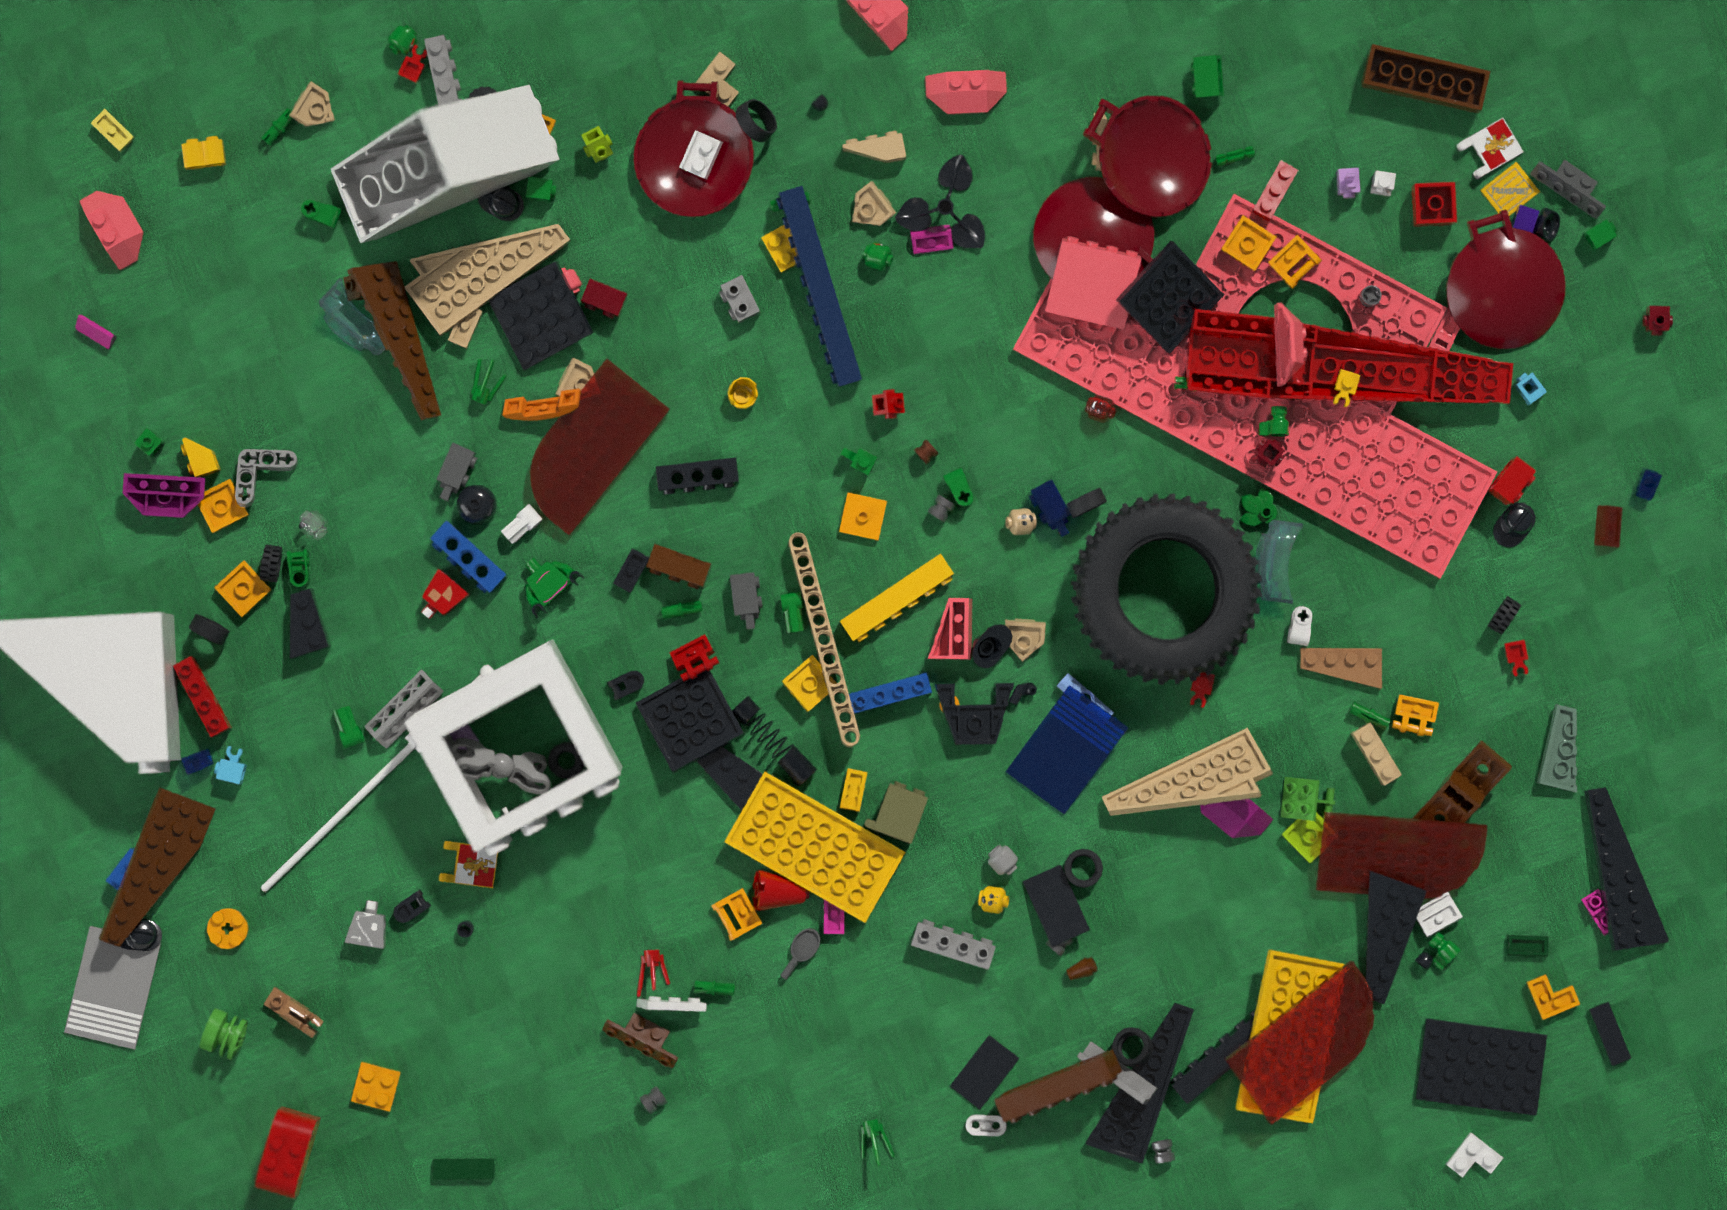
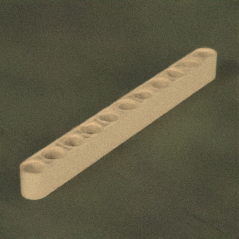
[789,532,860,747]

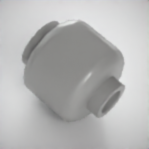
[988,845,1018,875]

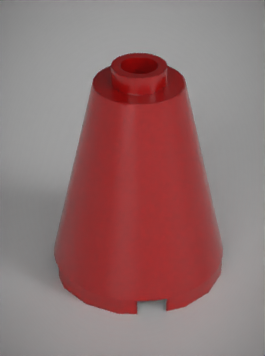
[752,870,809,911]

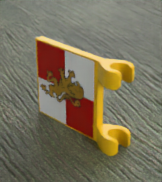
[439,841,498,888]

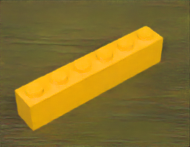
[840,553,954,642]

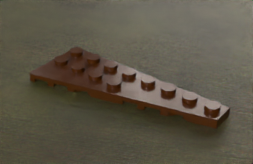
[347,261,441,420]

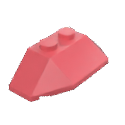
[846,0,908,51]
[925,70,1007,114]
[80,191,144,271]
[1274,303,1307,387]

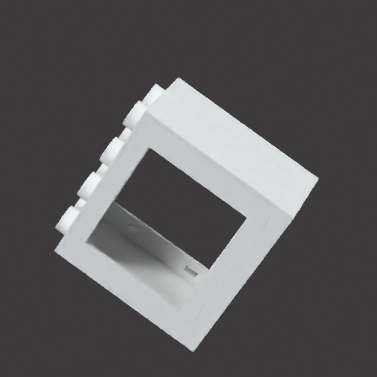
[404,639,622,856]

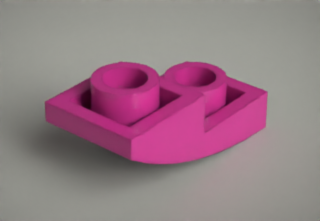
[1581,889,1609,936]

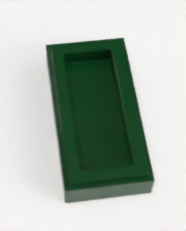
[1506,935,1549,957]

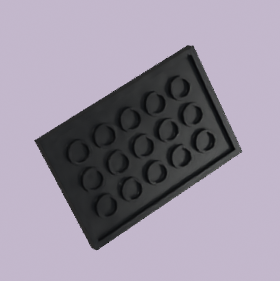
[1415,1018,1547,1116]

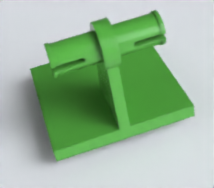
[1281,777,1335,821]

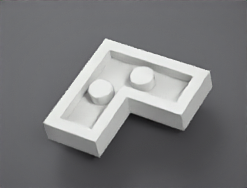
[1446,1132,1503,1177]

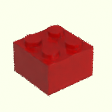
[1412,182,1457,227]
[1488,456,1536,505]

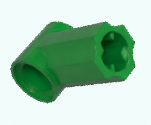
[780,592,805,633]
[333,705,365,749]

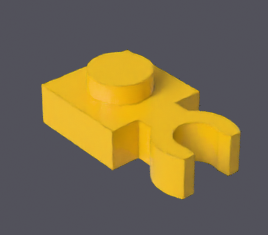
[1333,369,1360,408]

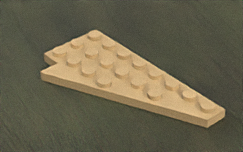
[404,224,571,336]
[1102,728,1272,816]

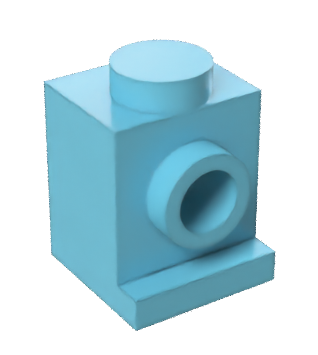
[1514,372,1547,405]

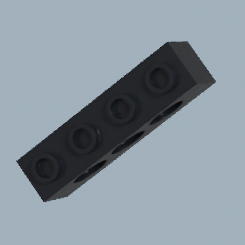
[656,457,739,495]

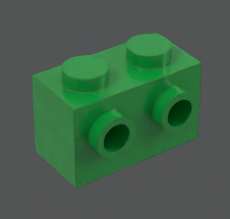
[1191,55,1224,98]

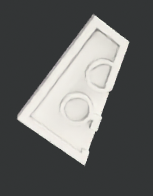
[636,996,706,1011]

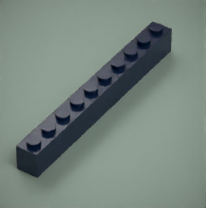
[776,186,862,387]

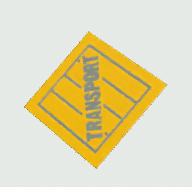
[1480,162,1540,216]

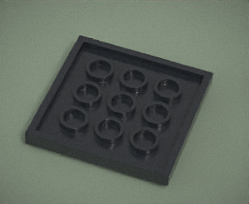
[1116,241,1224,354]
[489,261,593,370]
[636,670,745,774]

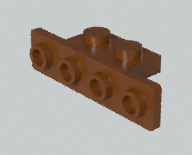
[602,1013,678,1068]

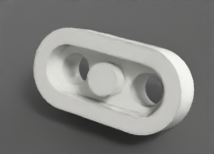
[966,1114,1006,1136]

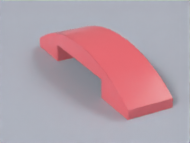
[1428,307,1460,351]

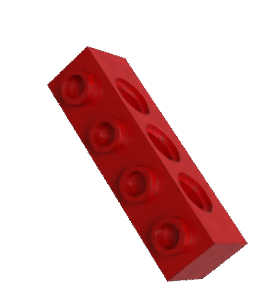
[173,656,232,737]

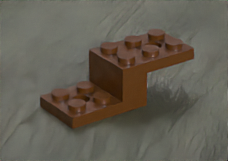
[1412,740,1512,845]

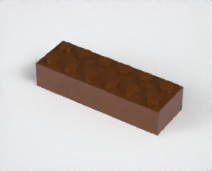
[1361,44,1491,114]
[994,1049,1122,1123]

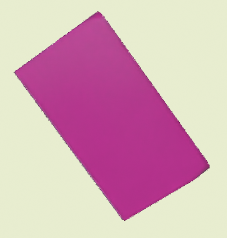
[910,225,953,254]
[75,315,117,349]

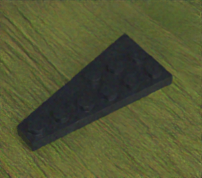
[1364,870,1427,1004]

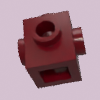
[1643,306,1673,336]
[1255,438,1285,468]

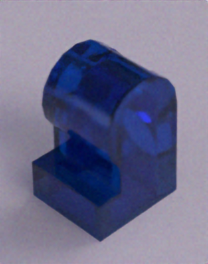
[1635,467,1662,501]
[181,749,215,776]

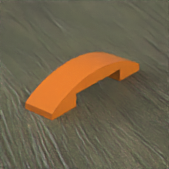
[503,388,581,421]

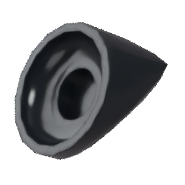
[1533,207,1560,241]

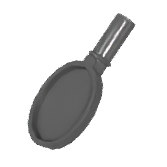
[780,928,820,980]

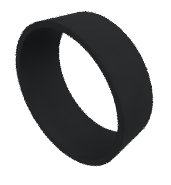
[736,99,777,142]

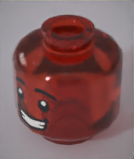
[1085,394,1116,423]

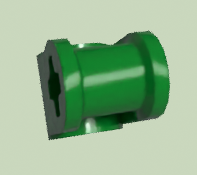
[301,200,342,228]
[943,467,974,507]
[287,549,310,589]

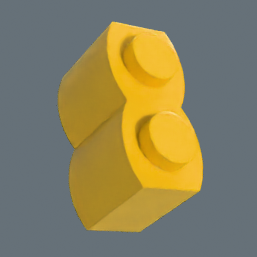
[181,136,226,170]

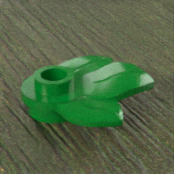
[1240,488,1278,526]

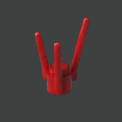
[637,950,670,997]

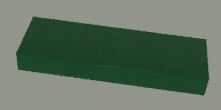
[433,1158,495,1180]

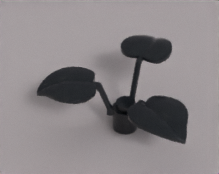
[895,155,985,248]

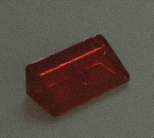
[1594,505,1623,548]

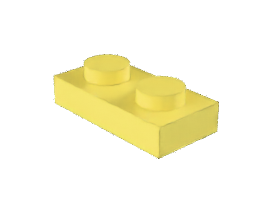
[91,109,134,152]

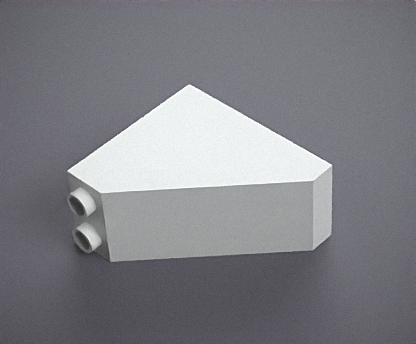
[331,85,560,243]
[0,612,181,773]

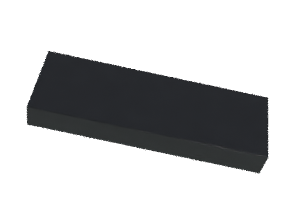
[1589,1002,1631,1066]

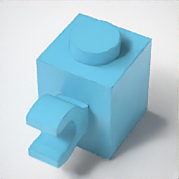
[214,746,247,784]

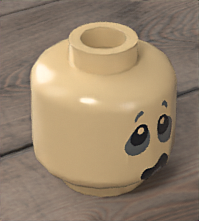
[1005,508,1036,535]

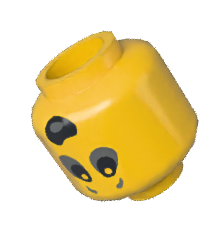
[978,886,1009,914]

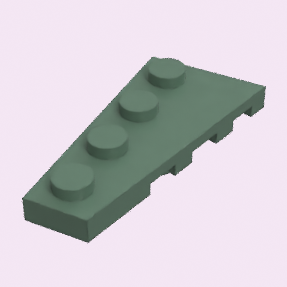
[1537,704,1577,792]

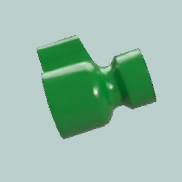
[1259,406,1289,437]
[1428,932,1461,971]

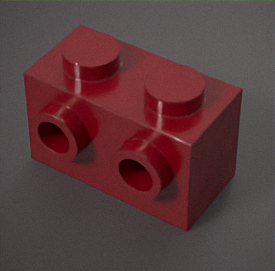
[581,279,628,319]

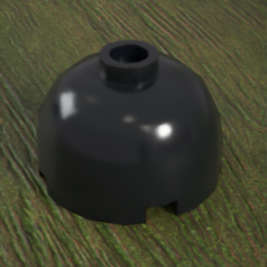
[457,485,497,525]

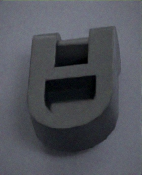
[607,670,645,701]
[393,890,431,923]

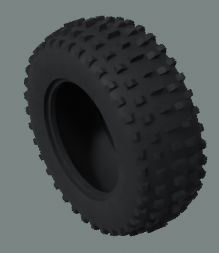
[1071,494,1263,685]

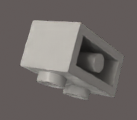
[719,275,760,323]

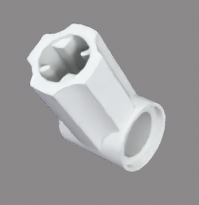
[501,504,543,544]

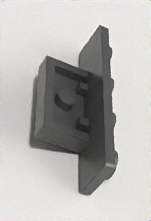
[1530,159,1606,219]

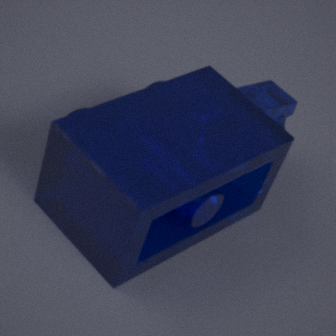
[1029,479,1071,537]

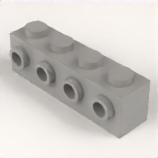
[424,35,463,106]
[911,919,996,970]

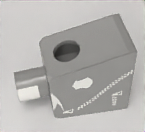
[345,900,386,949]

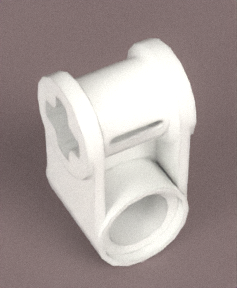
[1287,606,1312,646]

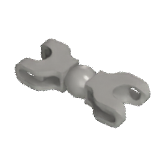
[452,738,550,794]

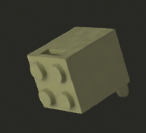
[865,781,928,843]

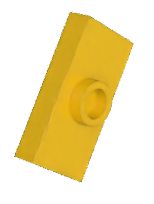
[840,768,868,812]

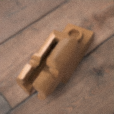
[264,987,324,1038]

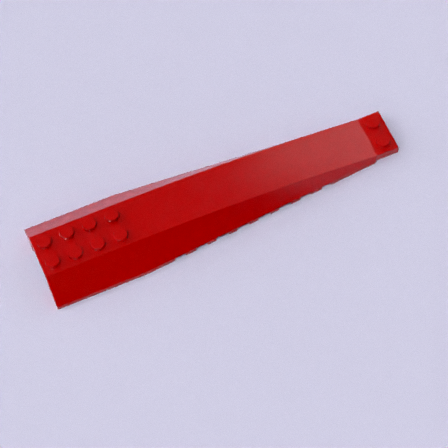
[1186,309,1513,404]

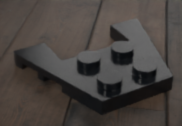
[935,683,1014,745]

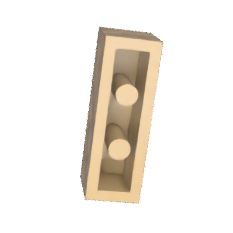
[1351,723,1402,785]

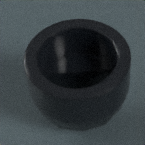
[811,94,828,111]
[457,920,474,938]
[1415,952,1433,970]

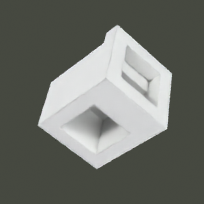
[1370,170,1396,196]

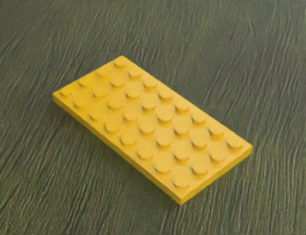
[724,771,905,923]
[1235,949,1346,1123]

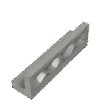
[364,669,444,749]
[1077,1042,1158,1105]

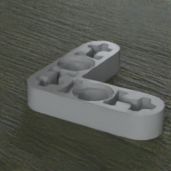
[235,449,298,507]

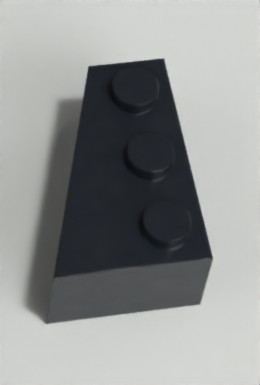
[290,588,331,659]

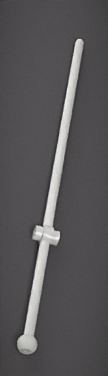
[261,665,494,892]

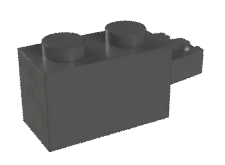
[436,443,478,502]
[730,572,763,630]

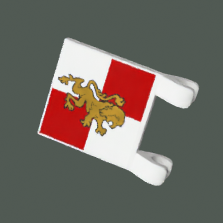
[1457,118,1523,179]

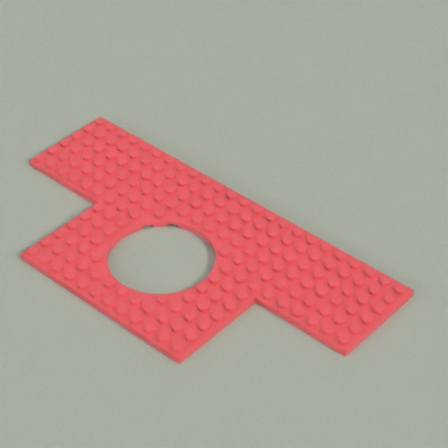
[1013,194,1497,579]

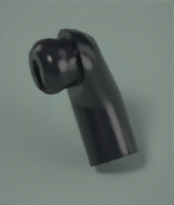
[1009,682,1037,705]

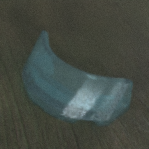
[319,278,385,355]
[1255,520,1303,604]

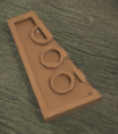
[1300,648,1382,689]

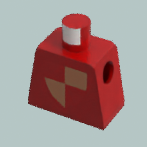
[421,569,470,619]

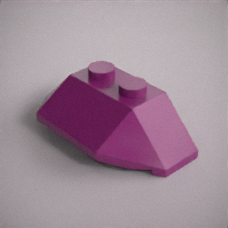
[123,473,206,518]
[1200,799,1273,838]

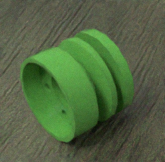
[199,1008,248,1060]

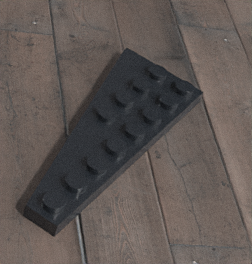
[1584,787,1669,951]
[1085,1002,1194,1164]

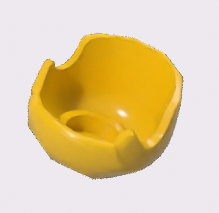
[727,377,758,409]

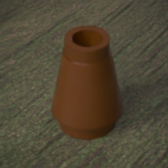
[1066,957,1098,981]

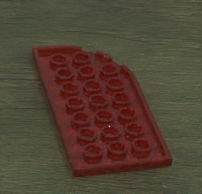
[530,358,670,535]
[1316,812,1488,899]
[1225,960,1375,1124]

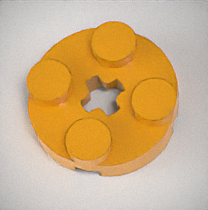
[207,908,249,949]

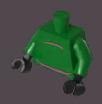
[525,558,584,619]

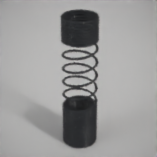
[732,696,817,786]

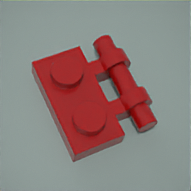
[670,634,720,681]

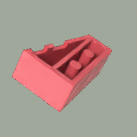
[928,598,972,660]

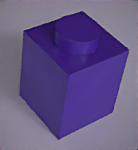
[1512,204,1539,233]

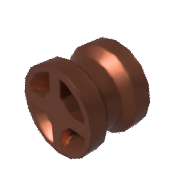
[914,439,939,465]

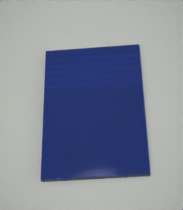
[1005,685,1128,814]

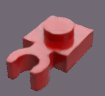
[398,45,428,84]
[1504,640,1528,677]
[1190,672,1215,708]

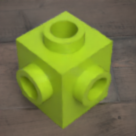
[581,126,613,163]

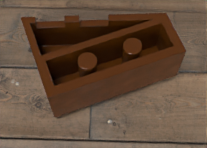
[646,544,712,590]

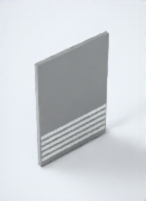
[64,926,161,1049]

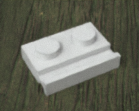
[679,130,723,179]
[1417,892,1463,938]

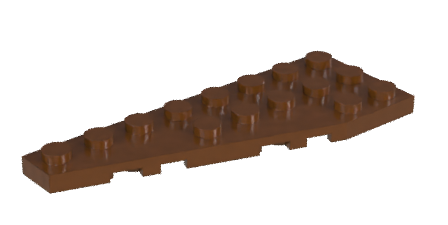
[99,787,215,947]

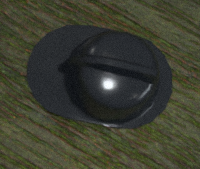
[478,186,524,221]
[1493,502,1536,547]
[972,624,1013,668]
[119,919,162,951]

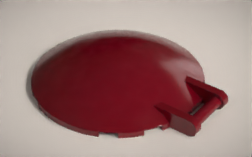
[634,80,754,217]
[1083,95,1212,217]
[1033,177,1154,280]
[1446,209,1566,349]

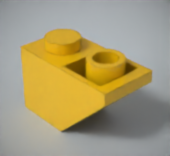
[181,438,221,478]

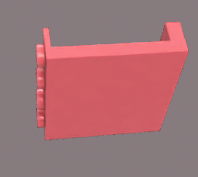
[1045,236,1141,330]

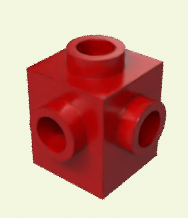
[872,389,905,419]

